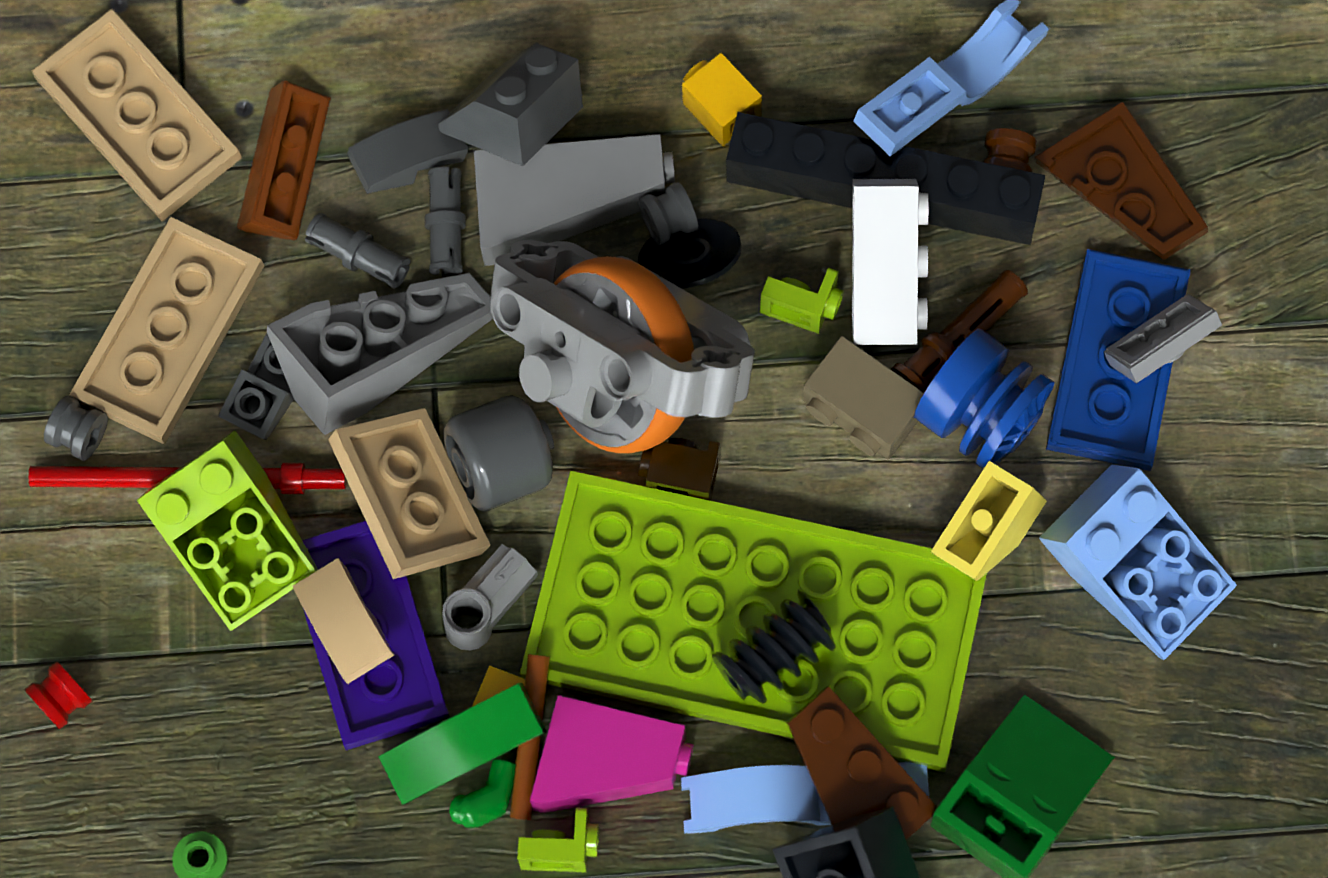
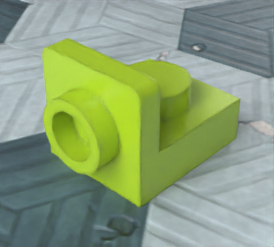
[760,267,844,334]
[518,808,599,872]

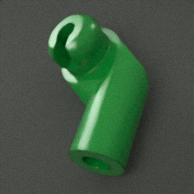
[449,759,516,828]

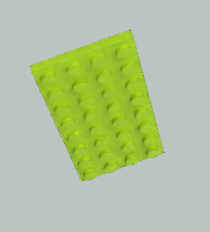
[520,470,987,772]

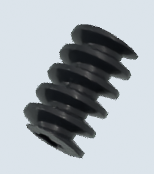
[712,589,836,704]

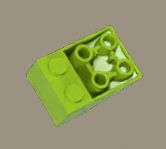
[137,430,318,631]

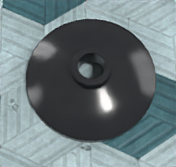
[638,218,742,289]

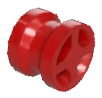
[24,661,93,730]

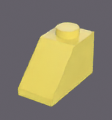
[931,461,1047,581]

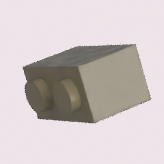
[803,336,924,461]

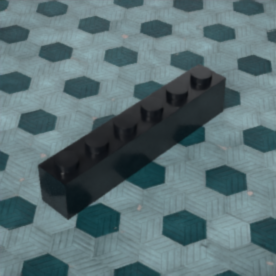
[726,112,1046,245]

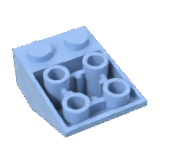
[1039,464,1237,660]

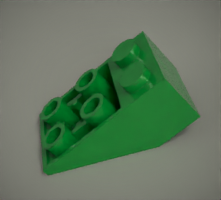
[930,694,1115,878]

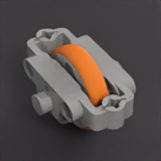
[490,240,755,453]

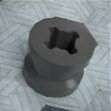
[639,182,698,246]
[44,396,108,461]

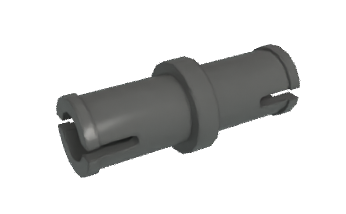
[425,167,466,276]
[305,213,411,288]

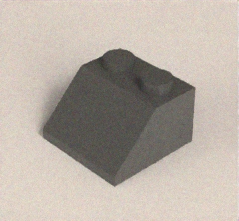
[438,43,583,166]

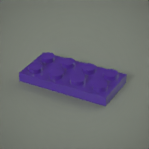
[302,521,450,751]

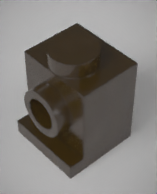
[638,438,721,501]

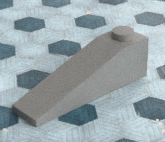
[267,273,493,435]

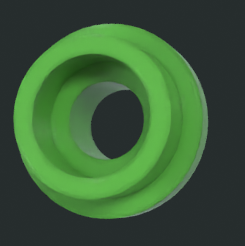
[172,832,228,878]

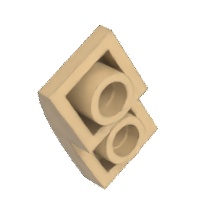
[292,558,394,684]

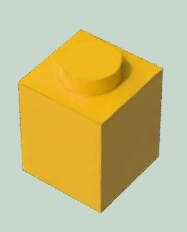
[682,53,762,147]

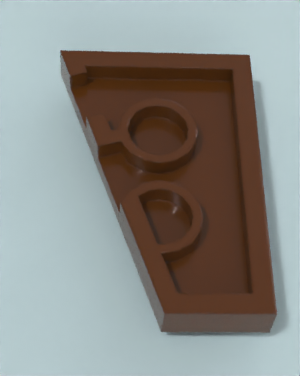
[1035,102,1208,260]
[787,686,938,840]

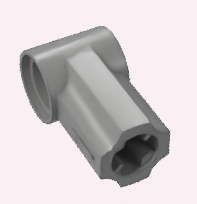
[442,544,538,651]

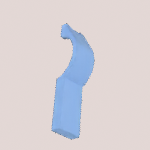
[853,0,1049,156]
[681,762,929,834]

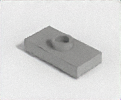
[1104,294,1222,383]

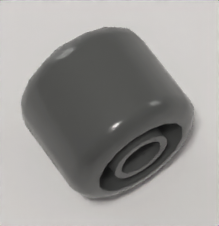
[444,395,554,511]

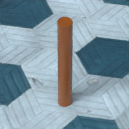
[510,654,550,820]

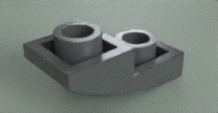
[347,109,468,194]
[218,333,294,440]

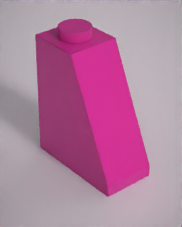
[530,695,694,813]

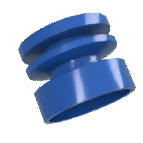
[914,328,1055,469]

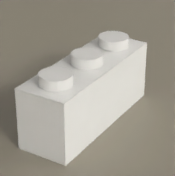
[852,179,929,345]

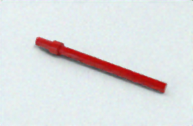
[28,463,347,495]

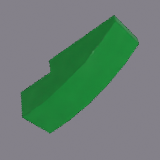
[378,683,547,805]

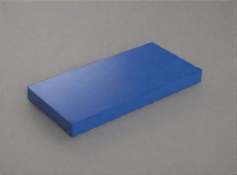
[1046,249,1190,471]

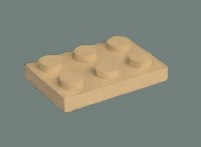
[328,408,491,579]

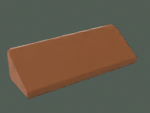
[237,80,330,241]

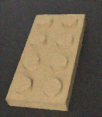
[32,9,242,222]
[69,217,264,445]

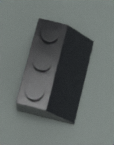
[772,806,920,878]

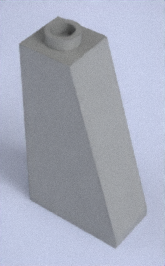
[474,134,675,266]

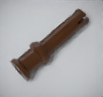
[890,270,1028,393]

